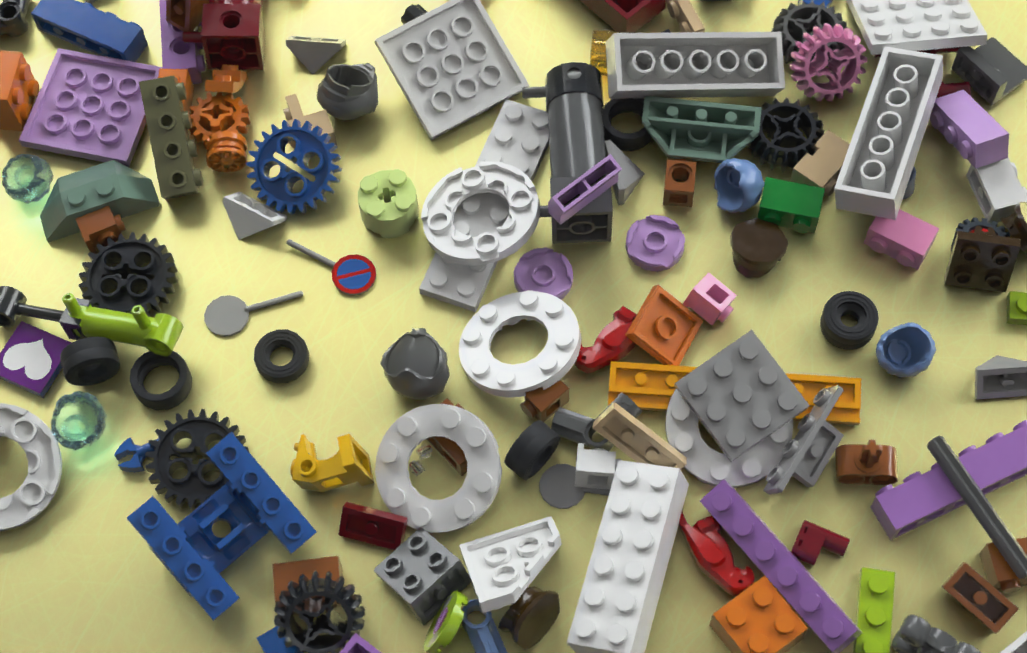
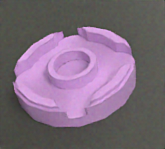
[625,215,685,272]
[514,248,573,299]

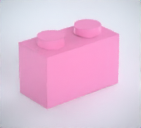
[864,209,939,270]

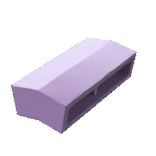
[548,154,622,225]

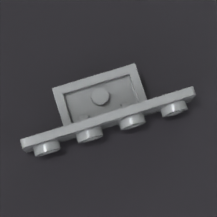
[763,385,844,495]

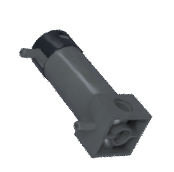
[522,62,613,244]

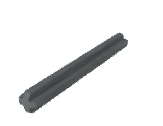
[927,436,1027,579]

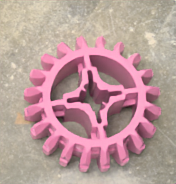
[789,23,868,102]

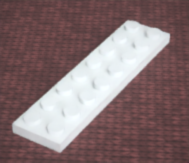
[419,99,549,312]

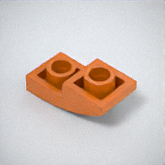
[205,64,247,93]

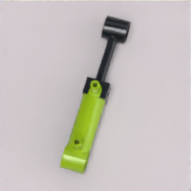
[0,286,184,356]

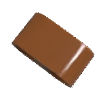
[835,439,898,485]

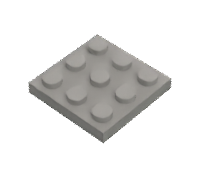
[674,330,810,462]

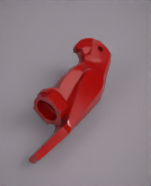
[574,306,637,374]
[679,512,754,597]

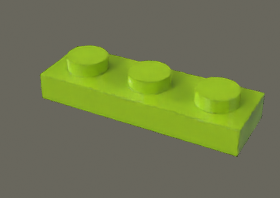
[853,567,895,653]

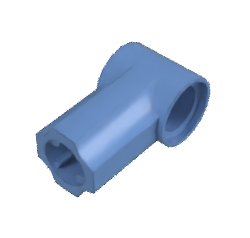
[462,599,507,653]

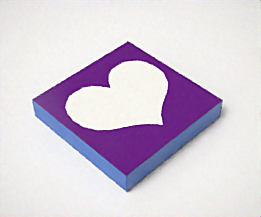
[0,321,71,398]

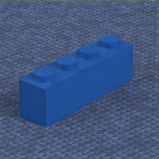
[31,0,148,62]

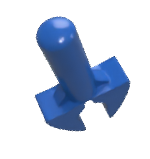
[114,438,159,472]

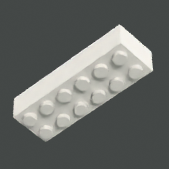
[605,32,785,99]
[834,46,943,220]
[567,460,689,653]

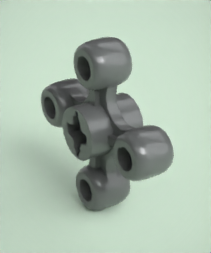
[892,614,980,653]

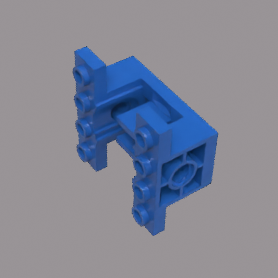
[127,432,317,621]

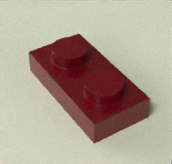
[338,502,408,550]

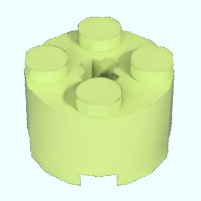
[358,169,419,238]

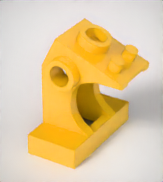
[291,434,374,492]

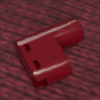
[791,519,850,566]

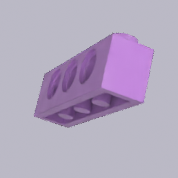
[159,0,206,84]

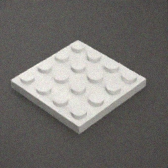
[374,0,530,140]
[846,0,987,55]

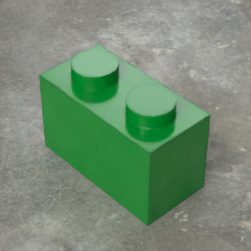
[757,177,825,233]

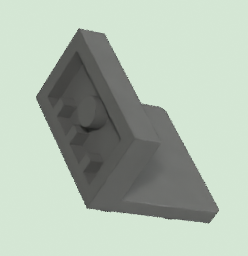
[951,37,1027,106]
[374,528,471,625]

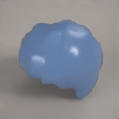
[714,158,765,212]
[876,322,936,378]

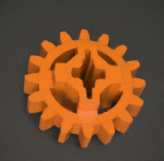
[189,92,251,148]

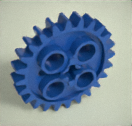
[246,119,342,215]

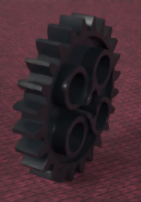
[79,232,178,317]
[145,409,249,511]

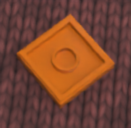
[625,285,704,366]

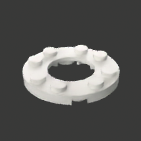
[421,161,540,266]
[459,290,582,398]
[665,389,793,488]
[0,403,62,531]
[375,404,502,533]

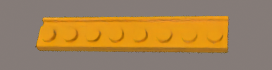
[608,361,861,425]

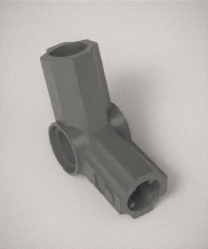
[551,392,642,451]

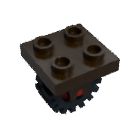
[944,217,1021,292]

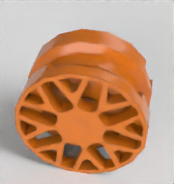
[206,131,247,173]

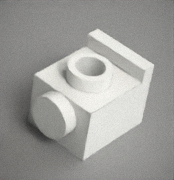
[574,443,622,490]

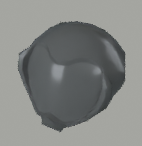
[316,62,378,120]
[380,328,450,400]

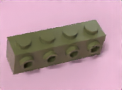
[139,76,203,199]

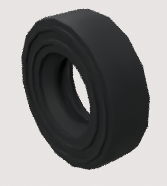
[254,329,309,383]

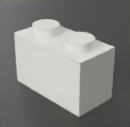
[966,157,1027,224]

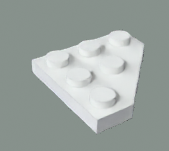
[459,516,562,613]

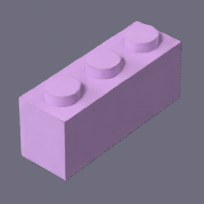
[930,89,1009,168]

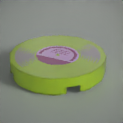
[424,591,468,653]

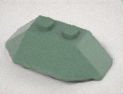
[642,96,761,163]
[40,160,160,243]

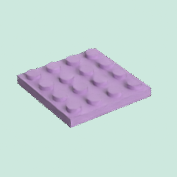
[19,48,162,167]

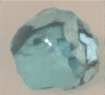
[2,154,54,204]
[51,391,107,450]

